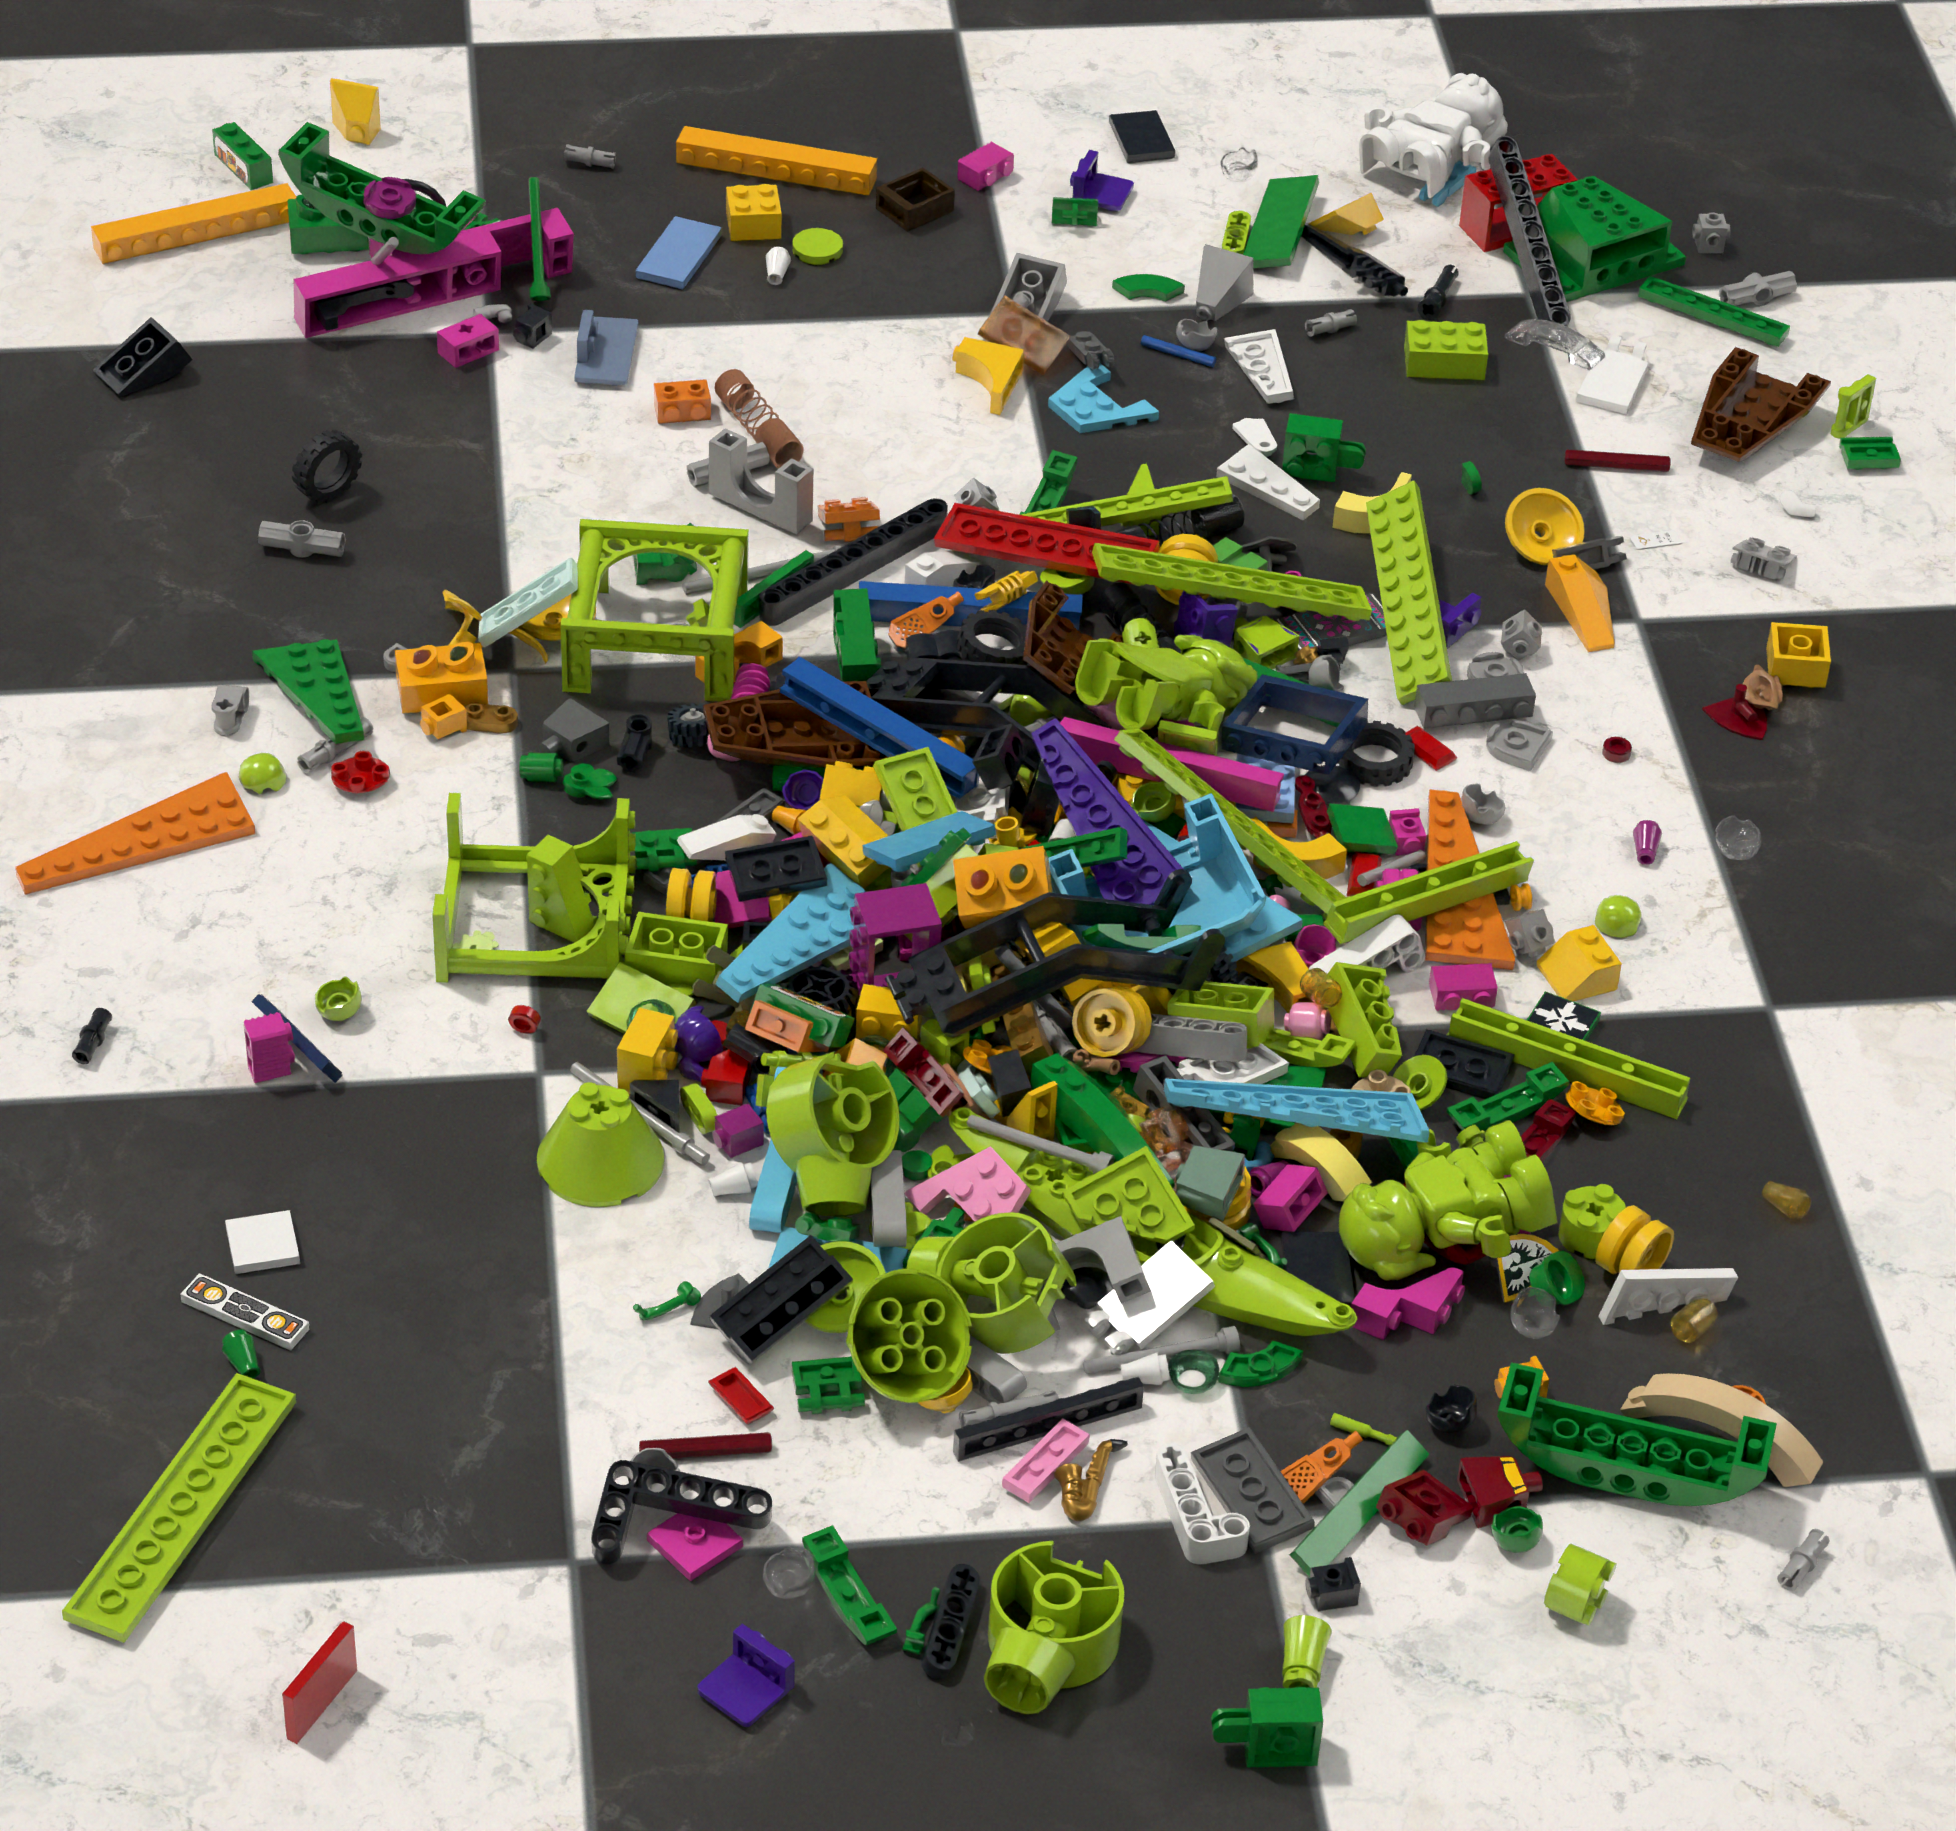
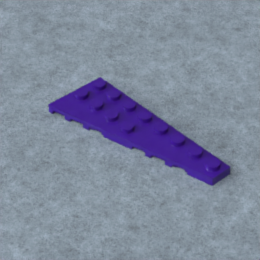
[1031,718,1192,905]

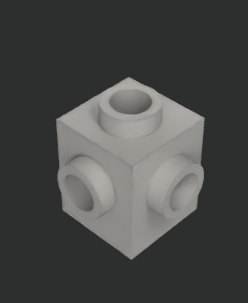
[1692,213,1730,253]
[954,478,999,511]
[1501,609,1542,661]
[1505,909,1556,958]

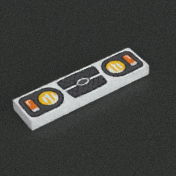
[180,1273,310,1351]

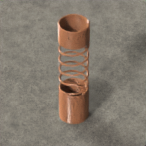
[714,369,804,468]

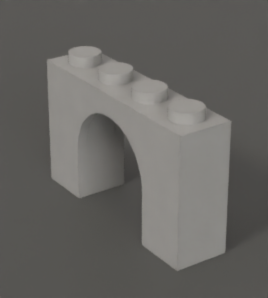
[709,428,814,534]
[1039,1216,1151,1331]

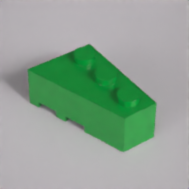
[833,588,881,682]

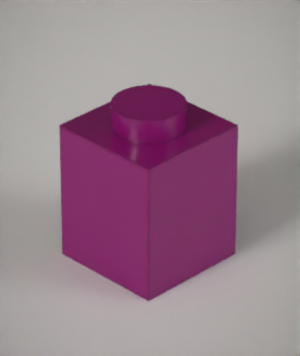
[713,1103,764,1158]

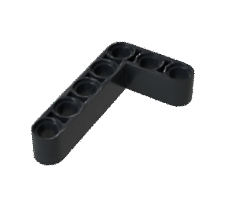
[591,1460,772,1564]

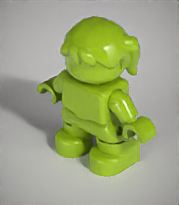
[1075,635,1257,731]
[1339,1120,1558,1280]

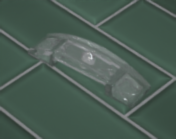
[1505,319,1605,370]

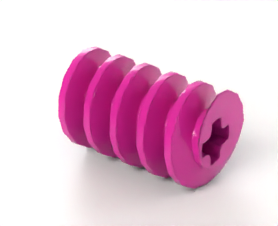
[731,663,771,699]

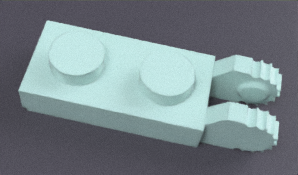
[957,1060,1000,1119]

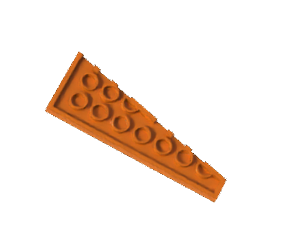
[15,772,255,894]
[1425,789,1515,970]

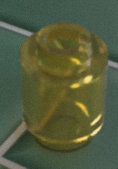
[1300,968,1342,1008]
[1670,1298,1718,1343]

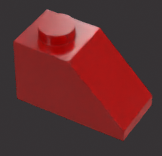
[701,1049,752,1106]

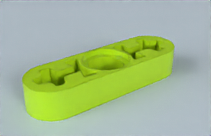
[1222,211,1251,255]

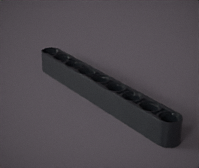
[1488,136,1571,340]
[759,498,948,626]

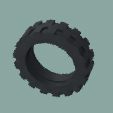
[292,429,362,503]
[957,610,1027,665]
[1337,721,1415,787]

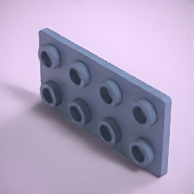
[574,310,638,386]

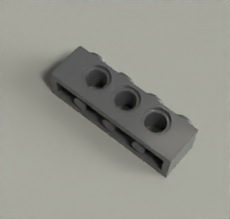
[1133,1055,1235,1159]

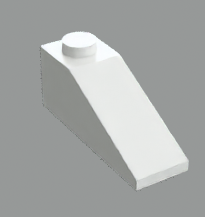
[905,550,981,587]
[677,814,776,861]

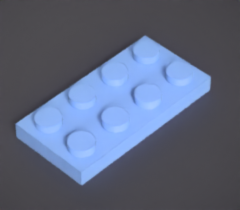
[1235,754,1295,823]

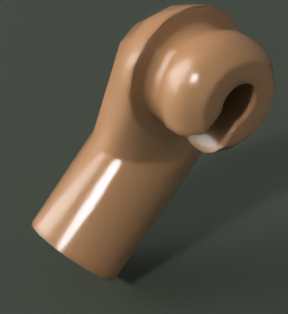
[1073,1049,1120,1075]

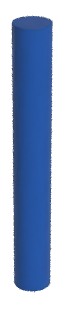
[1141,335,1216,367]

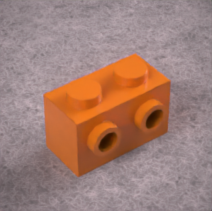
[654,379,711,424]

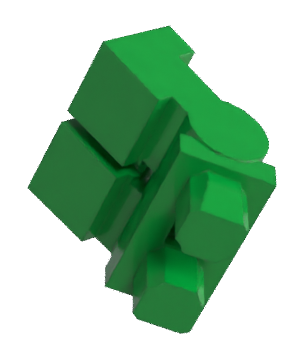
[633,523,697,585]
[888,1068,946,1152]

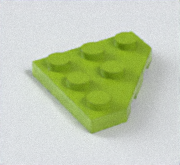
[1062,1146,1195,1244]

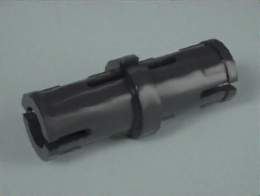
[72,1008,112,1064]

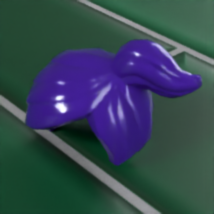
[675,1006,723,1084]

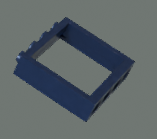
[1222,674,1368,775]

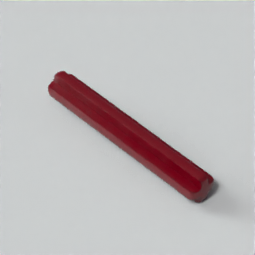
[1564,449,1671,472]
[639,1432,772,1459]

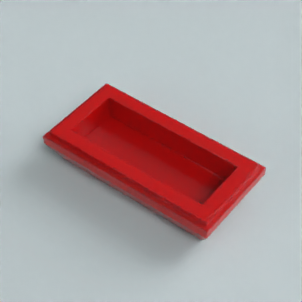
[1405,726,1457,771]
[1346,852,1382,896]
[708,1367,774,1425]

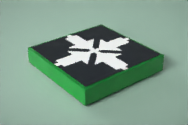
[1527,991,1601,1041]

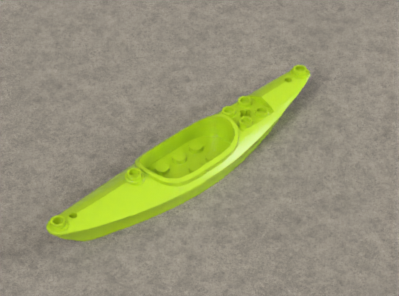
[949,1107,1357,1336]

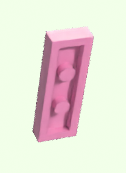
[1002,1419,1090,1503]

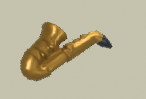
[1054,1439,1128,1521]

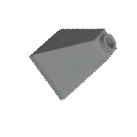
[1196,244,1254,321]

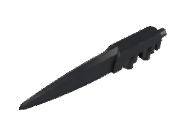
[1301,223,1408,297]

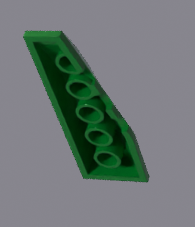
[1030,1053,1175,1188]

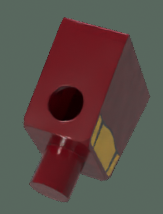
[1457,1456,1543,1528]

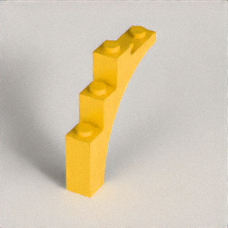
[1180,941,1321,1013]

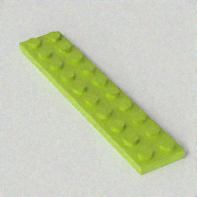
[1366,481,1452,705]
[1092,543,1372,621]
[1114,728,1347,919]
[62,1373,296,1643]

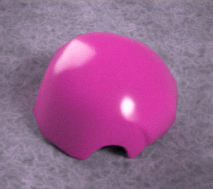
[1293,924,1337,969]

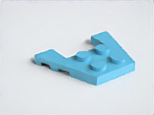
[1048,362,1159,433]

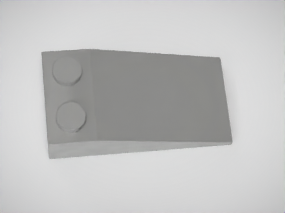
[982,253,1067,349]

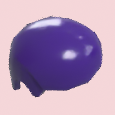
[782,769,824,810]

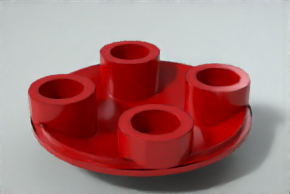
[331,751,390,793]

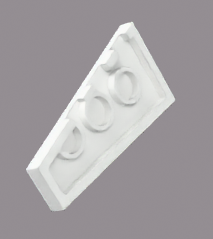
[1224,329,1294,404]
[1216,444,1320,520]
[1599,1268,1738,1325]

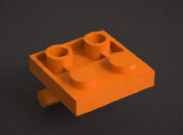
[817,497,880,542]

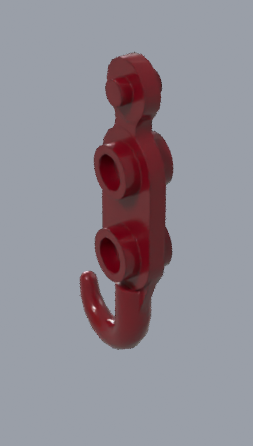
[1295,775,1350,856]

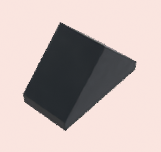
[987,1049,1032,1117]
[630,1080,680,1133]

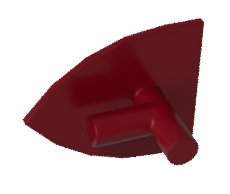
[1702,684,1767,740]

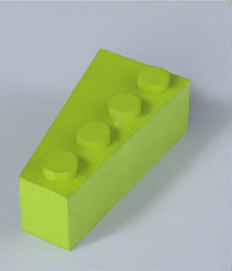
[1319,962,1402,1078]

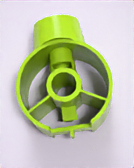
[766,1052,900,1216]
[907,1212,1077,1354]
[984,1541,1124,1714]

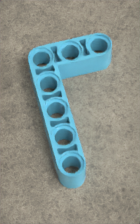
[749,1066,797,1233]

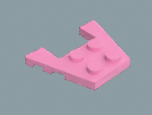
[904,1146,1032,1221]

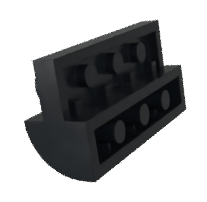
[709,1235,853,1364]

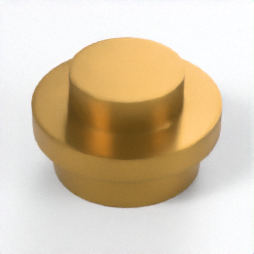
[1293,645,1319,665]

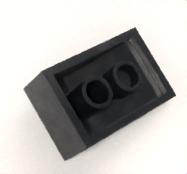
[93,317,193,397]

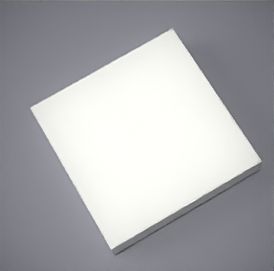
[225,1210,300,1274]

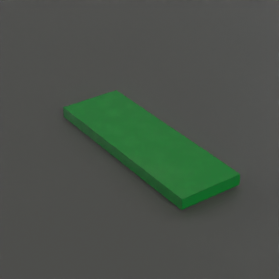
[1243,175,1319,269]

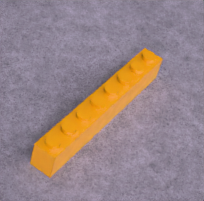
[676,126,877,195]
[91,183,296,264]

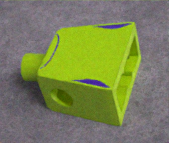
[1233,616,1299,669]

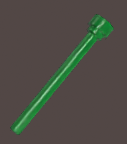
[529,177,551,301]

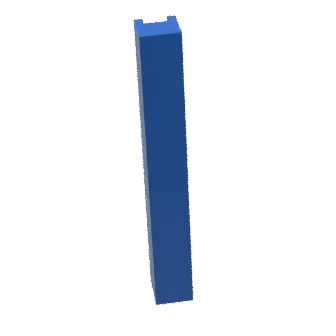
[859,581,1083,631]
[780,656,980,799]

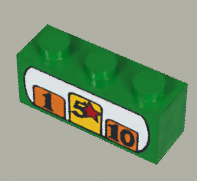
[212,122,273,190]
[750,984,855,1047]

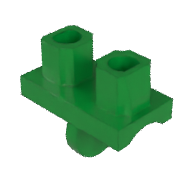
[1051,197,1098,226]

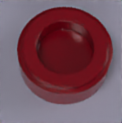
[1602,737,1632,763]

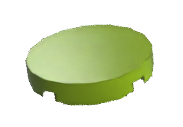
[793,228,843,265]

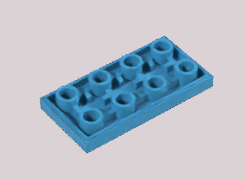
[862,811,996,872]

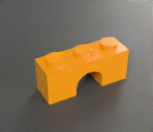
[695,621,783,683]

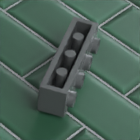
[1414,673,1536,728]

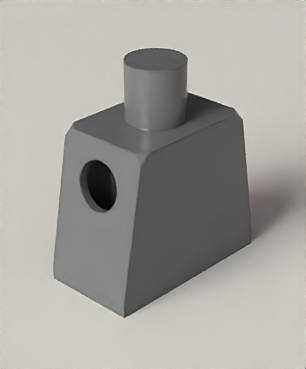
[539,698,610,762]

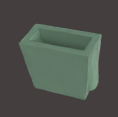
[1176,1145,1245,1221]

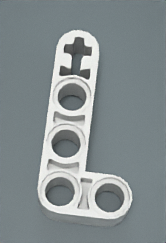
[1309,915,1425,1000]
[1155,1443,1250,1564]

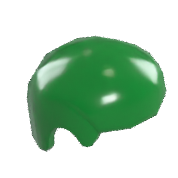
[1491,1506,1543,1553]

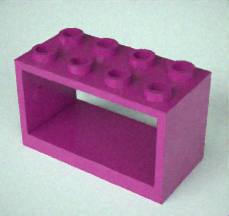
[849,883,942,995]

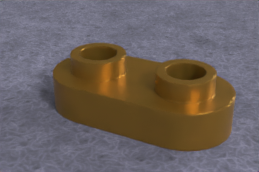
[464,703,518,733]

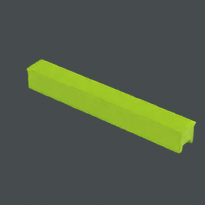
[1324,841,1534,944]
[1447,998,1690,1119]

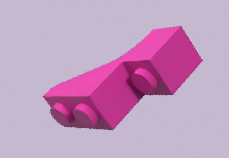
[1351,1268,1465,1340]

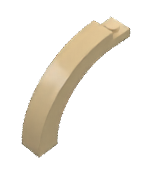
[1620,1374,1823,1487]

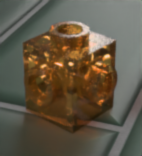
[1139,1107,1188,1155]

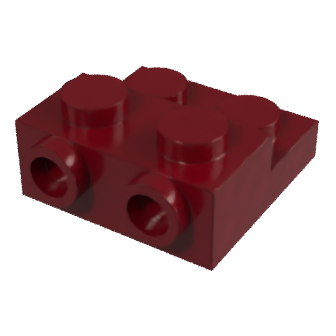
[1376,1470,1475,1546]

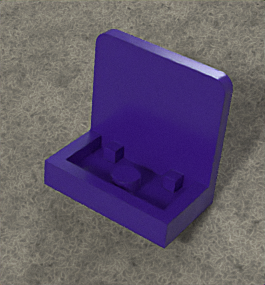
[1070,150,1134,211]
[1174,590,1238,647]
[1438,593,1482,649]
[697,1623,795,1727]

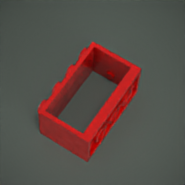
[1459,154,1578,252]

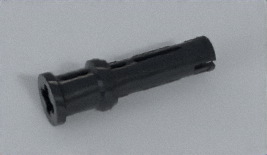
[1417,264,1459,320]

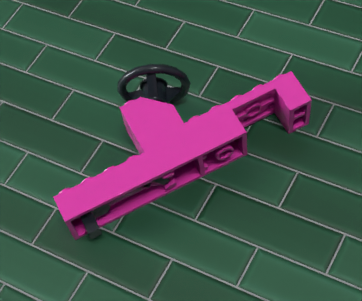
[293,179,574,338]

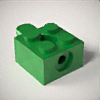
[1282,413,1366,482]
[1211,1687,1324,1767]

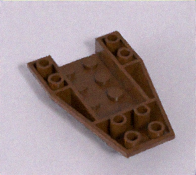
[1691,347,1831,462]
[1023,580,1124,695]
[703,681,889,767]

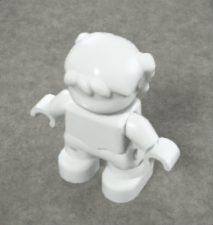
[1359,73,1508,198]

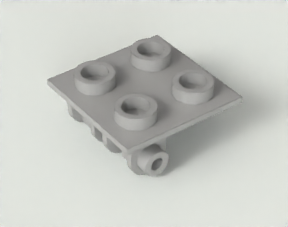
[1731,537,1797,581]

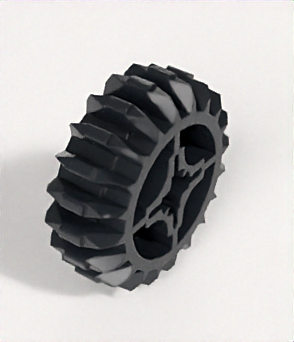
[779,964,860,1018]

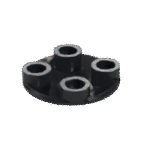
[1305,765,1360,805]
[1061,1266,1114,1309]

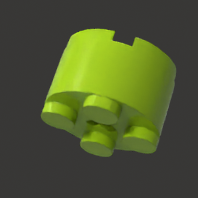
[1558,1184,1626,1259]
[1544,1544,1617,1626]

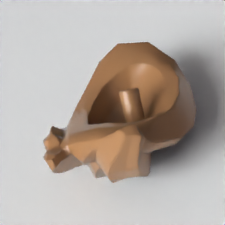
[1743,665,1783,710]

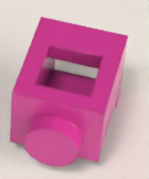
[1389,808,1427,856]

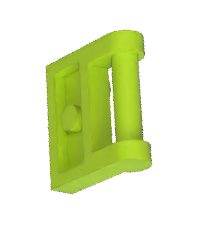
[1830,374,1877,439]

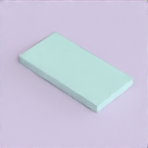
[478,558,578,648]

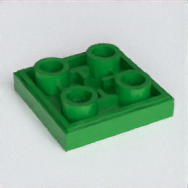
[1327,804,1398,855]

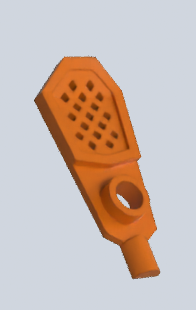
[888,592,964,649]
[1281,1431,1363,1504]

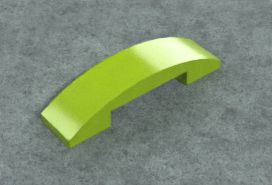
[1261,1023,1356,1067]

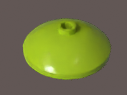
[804,1241,886,1333]

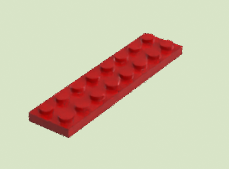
[934,503,1160,585]

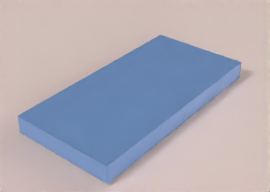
[636,216,722,289]

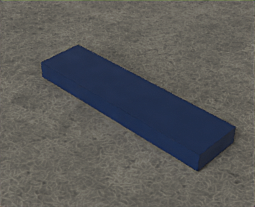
[251,994,343,1083]

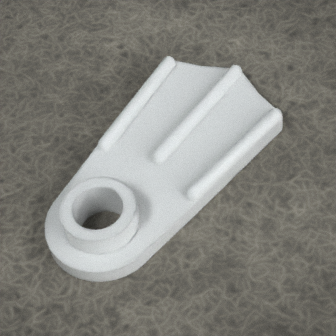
[1233,418,1277,457]

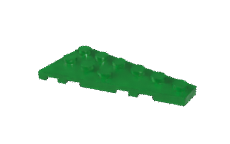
[252,639,364,744]

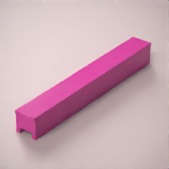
[1060,717,1284,812]

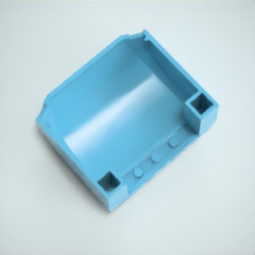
[1049,793,1266,956]

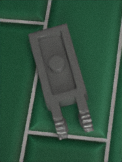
[1067,331,1115,370]
[1552,536,1627,569]

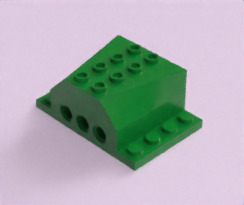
[1503,176,1686,302]

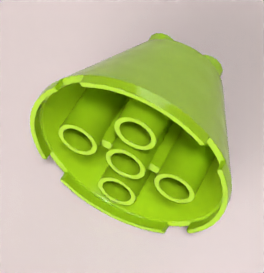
[537,1082,664,1207]
[846,1269,972,1403]

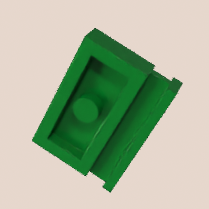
[1839,437,1901,470]

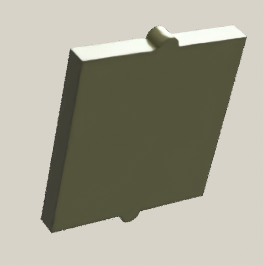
[1209,1216,1265,1259]

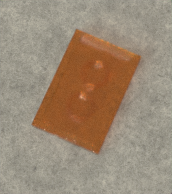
[978,295,1071,375]

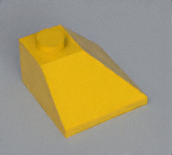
[330,78,381,145]
[1308,193,1384,235]

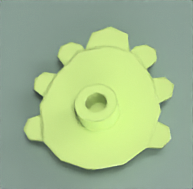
[453,930,499,950]

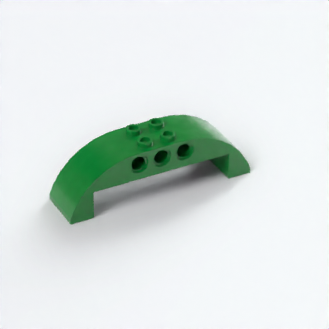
[278,122,486,254]
[1497,1362,1777,1507]

